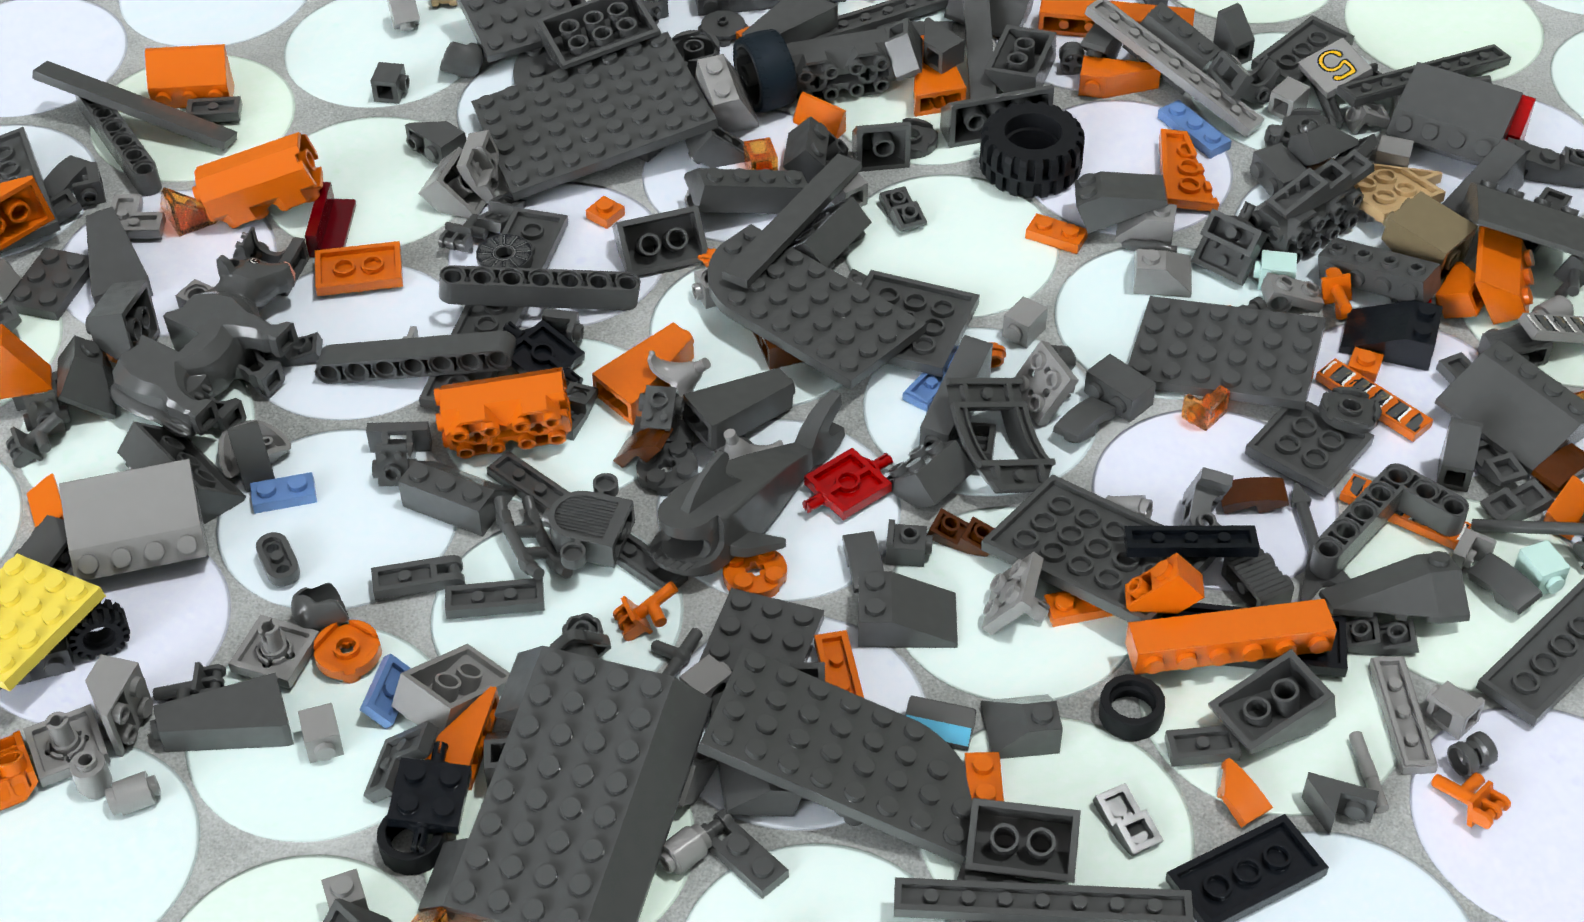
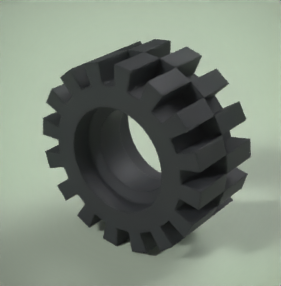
[66,599,130,660]

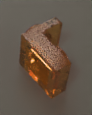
[1181,385,1230,431]

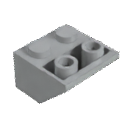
[85,654,153,757]

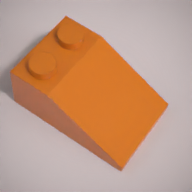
[0,175,55,251]

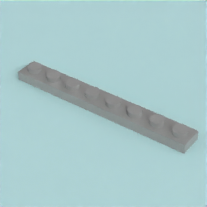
[1084,0,1264,138]

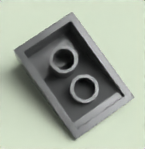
[1074,171,1168,234]
[858,571,958,648]
[1208,649,1336,754]

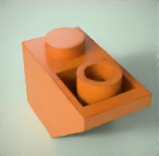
[1436,261,1484,319]
[1125,553,1205,614]

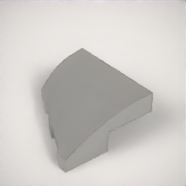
[456,130,499,204]

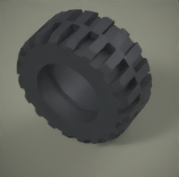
[979,101,1085,198]

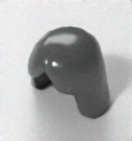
[439,41,484,78]
[291,583,349,632]

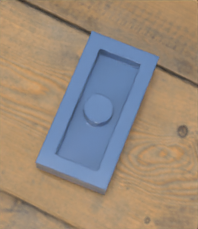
[250,472,317,514]
[360,653,411,729]

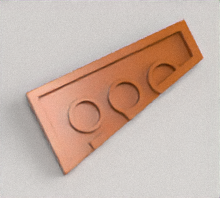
[1159,129,1219,212]

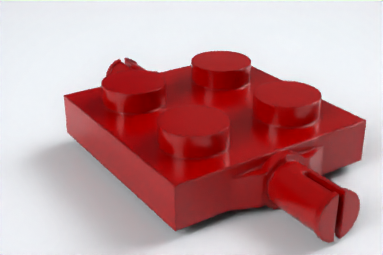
[802,448,893,520]

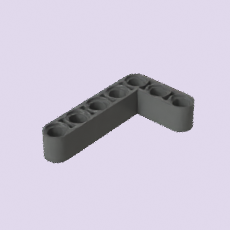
[1309,463,1469,579]

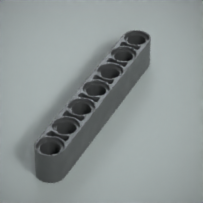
[75,95,162,196]
[438,265,641,310]
[314,330,517,384]

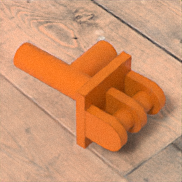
[1321,267,1352,320]
[613,581,679,641]
[1431,772,1511,829]

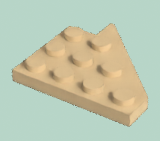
[1307,158,1446,224]

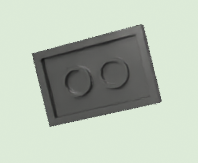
[3,247,90,321]

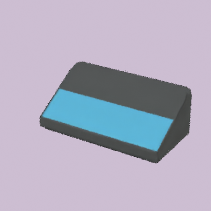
[905,695,976,750]

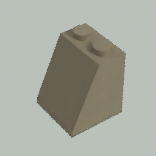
[1381,191,1478,285]

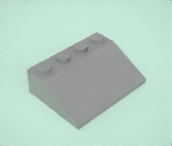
[59,458,209,581]

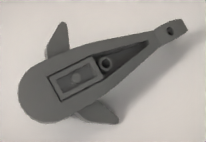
[650,389,845,577]

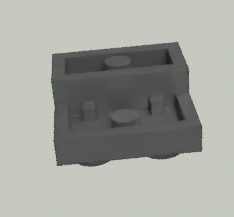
[1191,201,1269,286]

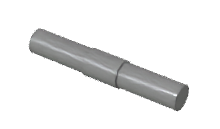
[1349,731,1389,813]

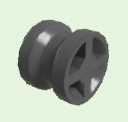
[1059,42,1085,75]

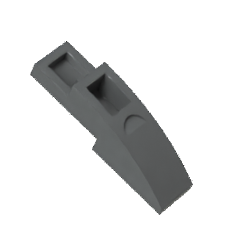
[1507,137,1584,187]

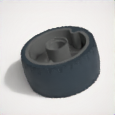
[733,29,797,113]

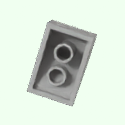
[391,643,510,738]

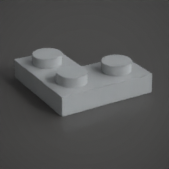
[110,194,166,239]

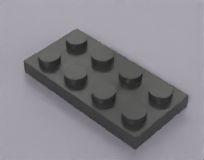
[1251,15,1355,83]

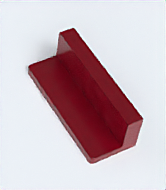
[305,182,356,257]

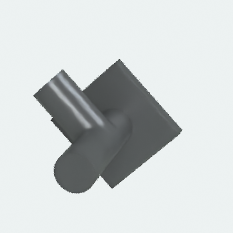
[438,214,488,253]
[1553,254,1584,298]
[6,410,64,468]
[153,662,226,701]

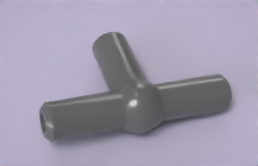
[651,628,703,677]

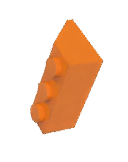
[145,44,235,108]
[1475,226,1535,325]

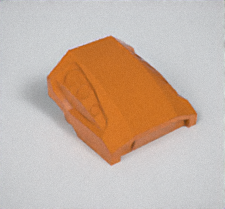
[0,730,39,811]

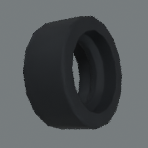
[1099,674,1165,741]
[377,815,447,875]

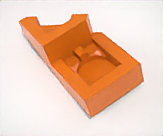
[1217,757,1273,828]

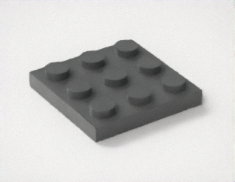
[1244,401,1374,496]
[699,588,824,671]

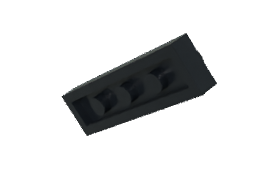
[1123,525,1260,558]

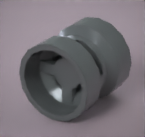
[1447,731,1498,777]

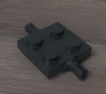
[503,320,585,384]
[387,741,472,853]

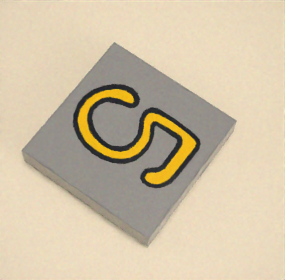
[1298,38,1373,99]

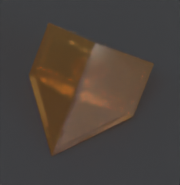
[160,187,218,237]

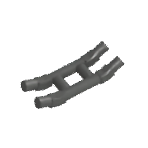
[493,495,573,580]

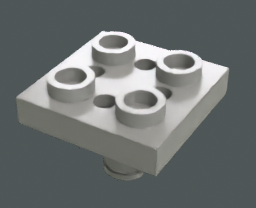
[1014,341,1079,427]
[981,551,1050,635]
[228,615,320,689]
[23,704,111,787]

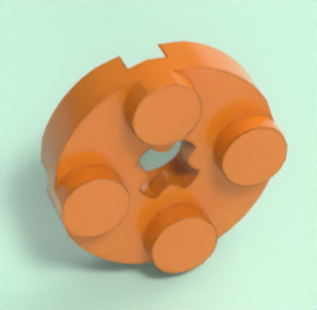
[723,550,787,597]
[313,620,382,683]

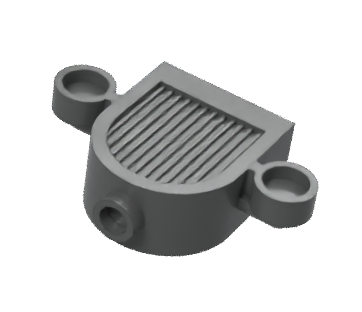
[542,473,635,570]

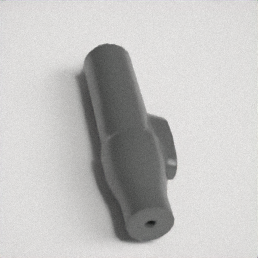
[1121,239,1178,253]

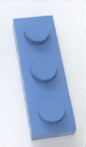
[1157,100,1232,159]

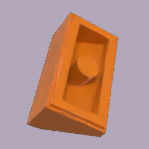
[793,92,846,139]
[26,473,64,527]
[1543,475,1584,541]

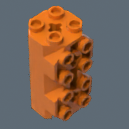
[192,132,323,228]
[434,367,572,459]

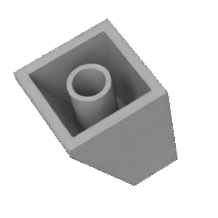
[695,54,759,133]

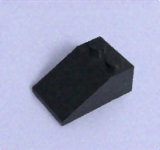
[1339,300,1443,371]

